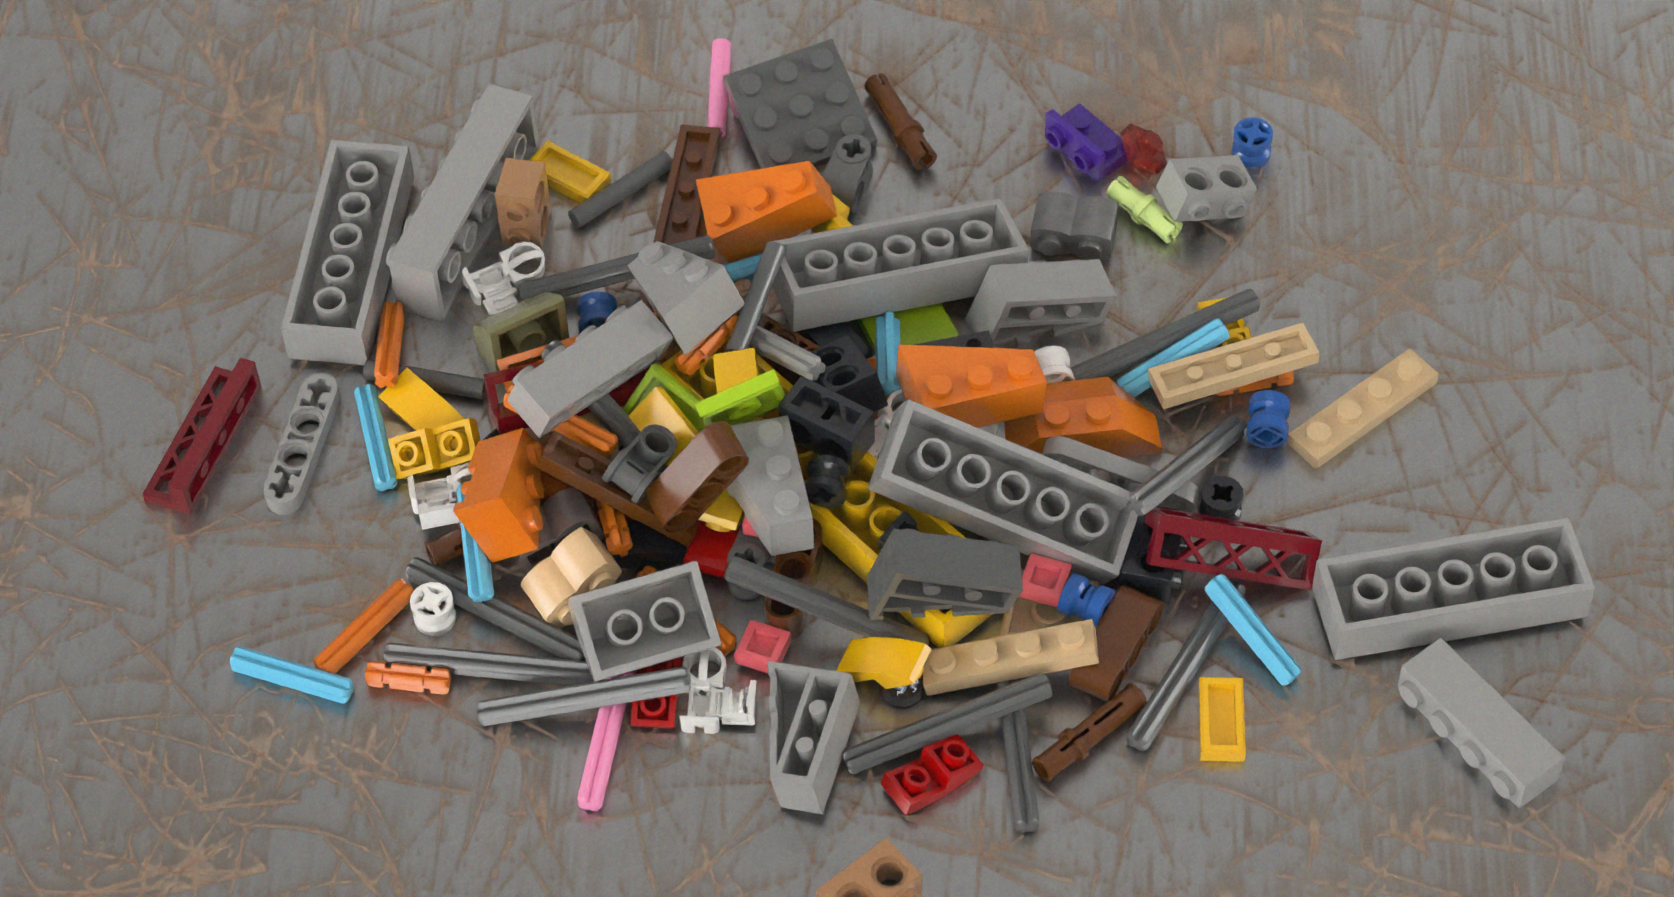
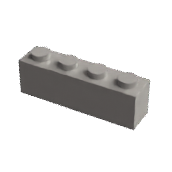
[507,300,674,438]
[1397,638,1565,809]

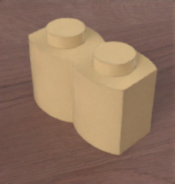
[520,527,622,628]

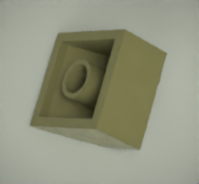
[472,292,570,373]

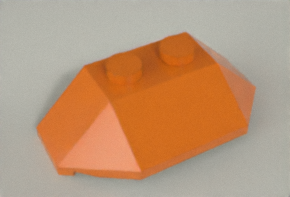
[1005,377,1162,458]

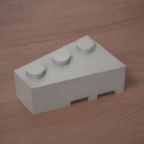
[627,241,745,355]
[965,259,1116,346]
[768,661,860,814]

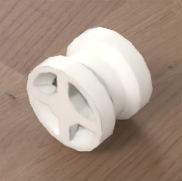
[1034,346,1075,383]
[410,582,457,637]

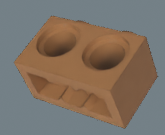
[495,158,552,250]
[816,838,922,897]

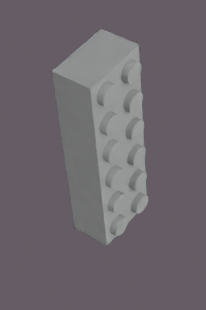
[386,83,540,322]
[281,140,414,365]
[772,198,1029,332]
[867,399,1138,585]
[1312,517,1595,660]

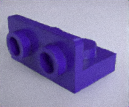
[1045,103,1133,182]

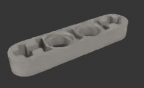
[263,373,340,515]
[1042,436,1201,513]

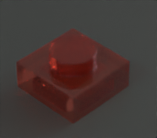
[1120,123,1167,174]

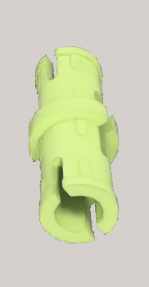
[1106,176,1183,243]

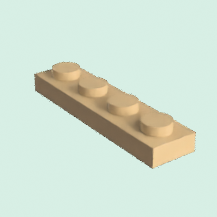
[1148,322,1320,409]
[1287,348,1439,470]
[923,619,1099,696]

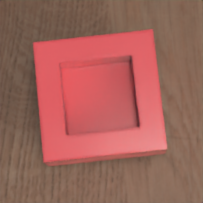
[1019,553,1072,608]
[734,619,791,674]

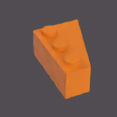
[696,161,838,263]
[896,344,1047,428]
[453,428,544,563]

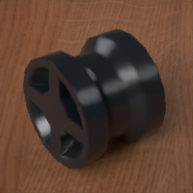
[805,455,850,508]
[1199,476,1244,520]

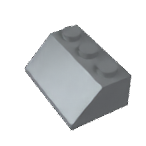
[568,561,722,682]

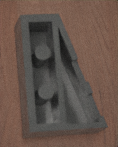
[867,529,1023,620]

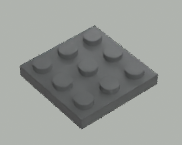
[723,39,878,169]

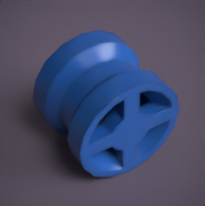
[1232,117,1273,168]
[577,291,617,334]

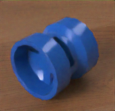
[1246,390,1290,448]
[1057,573,1116,628]

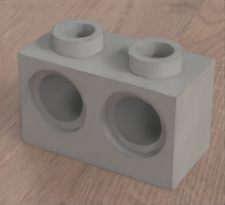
[1156,155,1257,222]

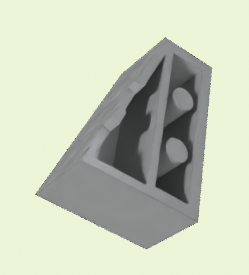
[726,415,814,556]

